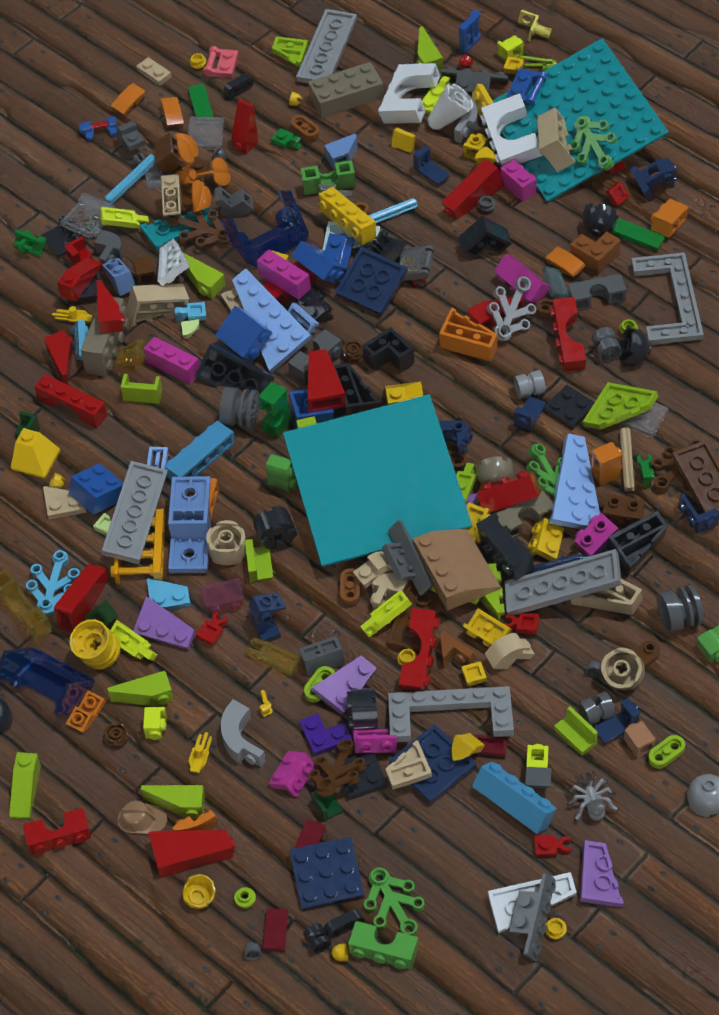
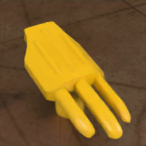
[52,306,93,324]
[189,732,212,775]

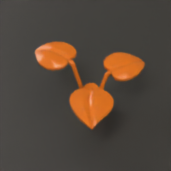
[175,133,231,212]

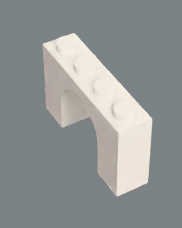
[378,63,440,124]
[480,94,542,167]

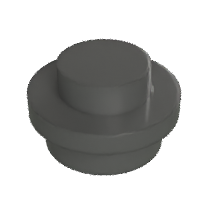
[478,196,495,212]

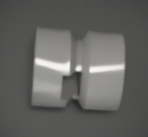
[514,370,546,400]

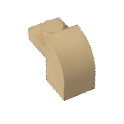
[353,551,393,589]
[370,573,409,611]
[485,633,535,669]

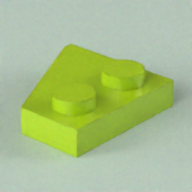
[272,37,308,67]

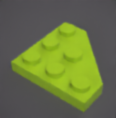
[583,382,659,430]

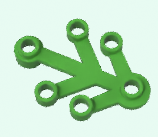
[570,116,618,171]
[526,444,562,500]
[364,868,425,936]

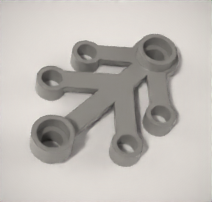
[487,276,536,341]

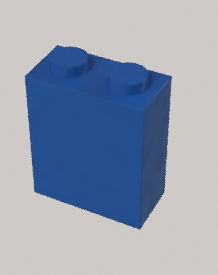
[292,241,347,283]
[215,306,273,362]

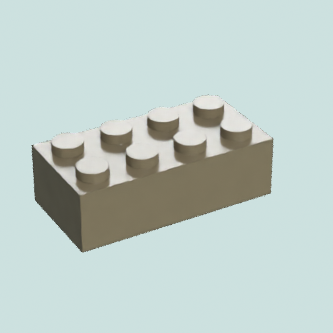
[308,62,384,118]
[80,297,130,377]

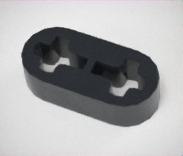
[223,74,254,98]
[324,909,365,939]

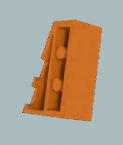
[439,307,497,362]

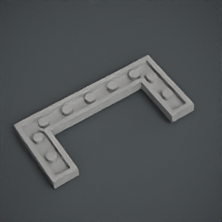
[631,252,704,345]
[388,686,514,742]

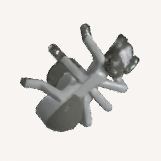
[566,771,618,821]

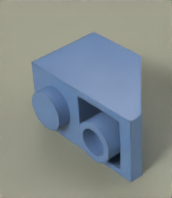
[324,134,358,170]
[103,258,135,296]

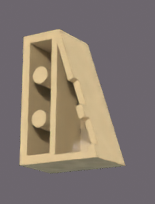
[537,107,575,172]
[127,283,189,327]
[571,579,643,615]

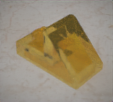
[114,338,145,370]

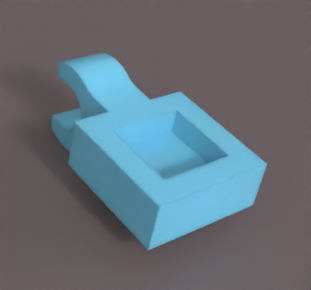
[175,302,206,322]

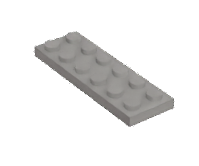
[296,9,357,83]
[101,461,168,564]
[505,549,622,616]

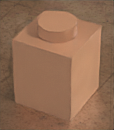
[624,721,656,758]

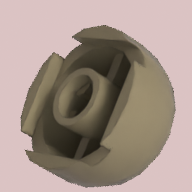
[475,456,514,485]

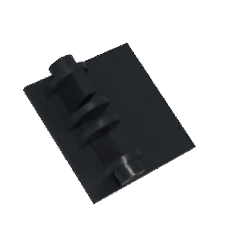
[41,216,88,257]
[367,230,407,261]

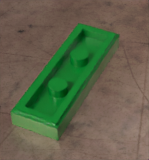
[188,84,215,126]
[610,218,665,252]

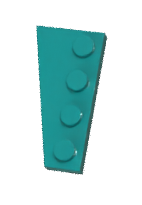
[140,207,216,251]

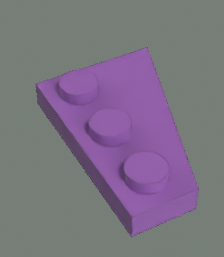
[134,596,196,650]
[310,656,376,714]
[580,840,624,908]

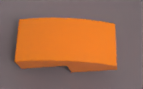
[111,83,147,116]
[160,97,184,128]
[545,246,585,277]
[66,691,107,733]
[172,810,218,831]

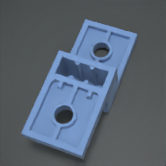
[168,476,211,573]

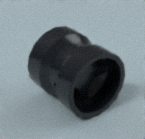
[303,923,332,954]

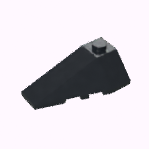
[195,342,275,393]

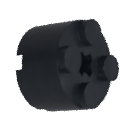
[253,506,298,551]
[347,688,378,730]

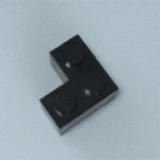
[458,216,512,258]
[362,327,415,372]

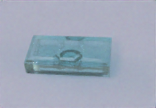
[542,266,569,299]

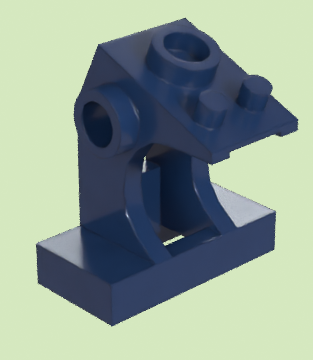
[630,158,677,202]
[439,421,473,457]
[247,592,286,645]

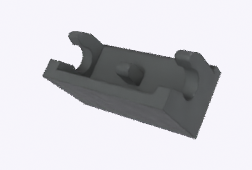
[299,636,345,677]

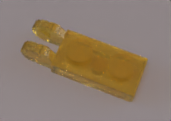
[244,638,301,676]

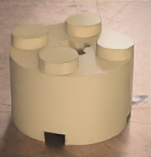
[206,520,246,565]
[601,648,645,691]

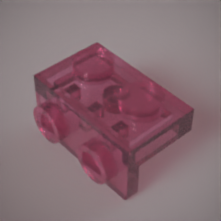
[201,578,244,612]

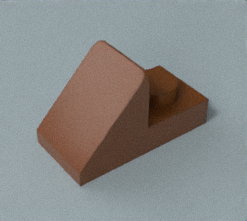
[440,631,474,668]

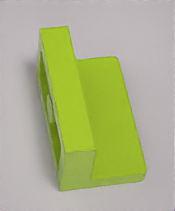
[245,539,273,583]
[554,706,598,756]

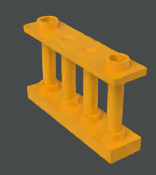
[111,509,166,585]

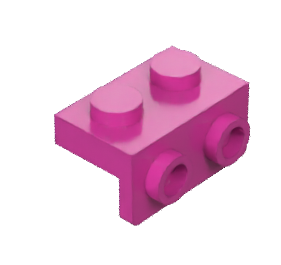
[353,729,397,753]
[268,751,315,797]

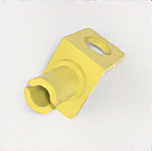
[518,10,552,41]

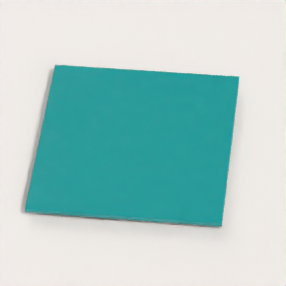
[492,38,669,203]
[283,394,472,567]

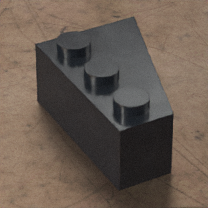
[333,363,382,417]
[606,511,668,577]
[476,513,535,580]

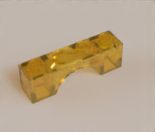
[0,568,52,642]

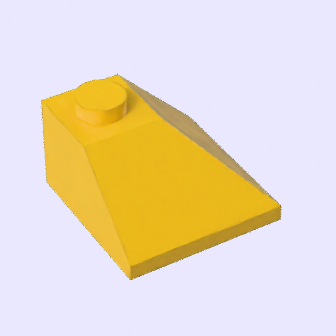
[385,382,423,405]
[11,428,60,479]

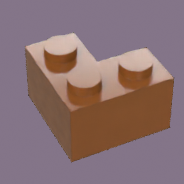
[570,232,621,275]

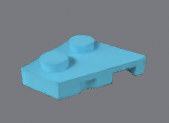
[71,320,88,360]
[147,578,191,611]

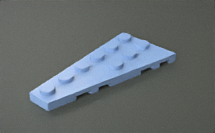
[232,268,312,373]
[549,433,600,530]

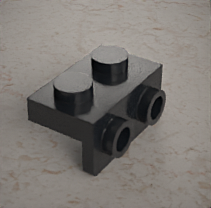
[295,287,334,325]

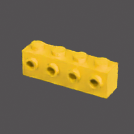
[318,187,376,245]

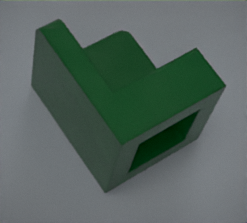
[14,411,40,438]
[84,600,118,626]
[312,791,342,822]

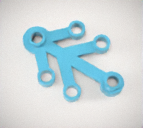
[26,550,80,616]

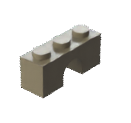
[497,490,553,539]

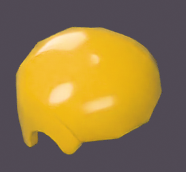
[182,874,216,909]

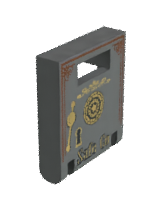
[394,245,434,281]

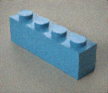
[165,420,235,481]
[472,762,557,834]

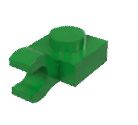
[271,128,302,150]
[637,454,654,489]

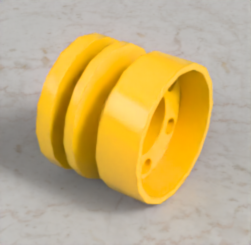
[69,620,121,670]

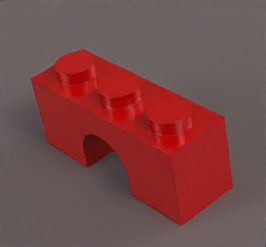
[22,808,92,855]

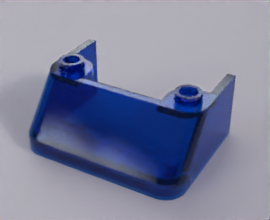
[221,190,309,266]
[0,647,95,715]

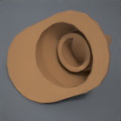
[117,801,167,834]

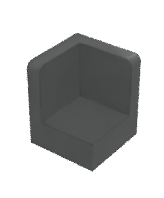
[525,767,551,790]

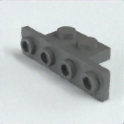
[441,67,509,94]
[382,520,434,596]
[509,872,556,961]

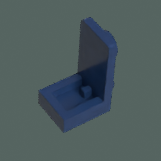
[413,145,450,186]
[514,397,546,431]
[678,493,719,533]
[594,698,640,744]

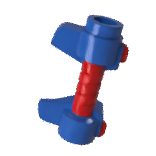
[79,116,117,142]

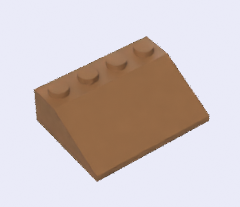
[413,529,501,611]

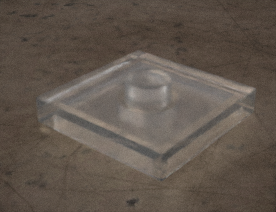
[188,117,224,150]
[618,403,669,438]

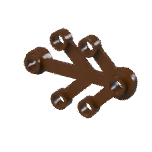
[167,205,232,249]
[652,440,701,493]
[308,739,366,797]

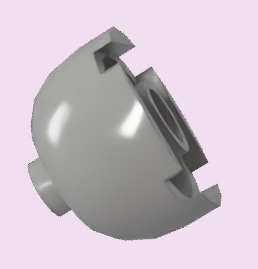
[687,774,719,817]

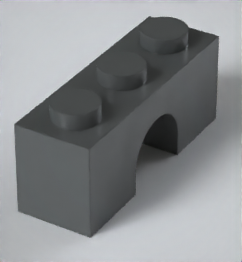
[568,274,626,311]
[288,329,342,384]

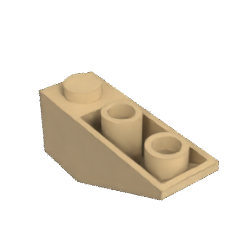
[161,174,182,216]

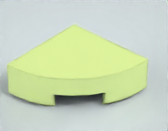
[181,319,200,340]
[93,513,111,536]

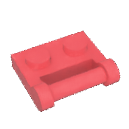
[203,46,239,79]

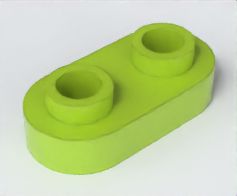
[304,666,335,702]
[649,735,685,769]

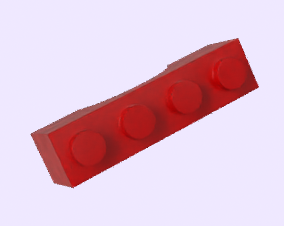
[550,297,586,372]
[34,374,107,429]
[399,608,440,692]

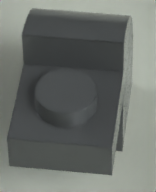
[116,121,145,151]
[214,186,254,218]
[94,230,123,271]

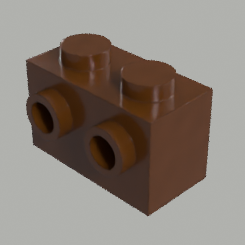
[154,133,183,174]
[603,494,645,528]

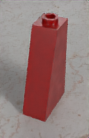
[442,158,505,220]
[307,349,345,413]
[54,564,108,633]
[148,830,236,878]

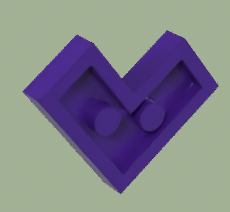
[299,714,352,757]

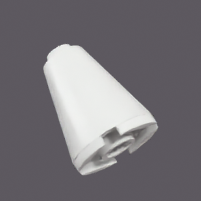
[428,84,473,130]

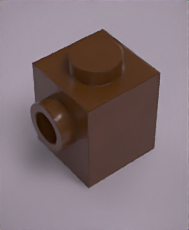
[131,256,156,286]

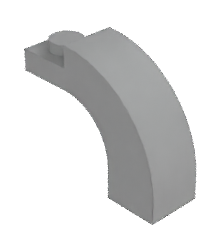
[454,94,478,143]
[221,699,266,767]

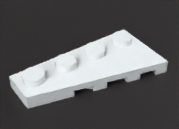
[158,239,190,286]
[488,872,576,934]

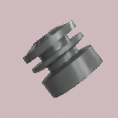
[219,387,260,429]
[657,584,704,633]

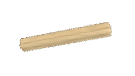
[620,427,635,492]

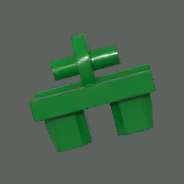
[14,229,46,257]

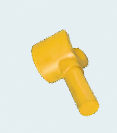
[259,690,273,717]

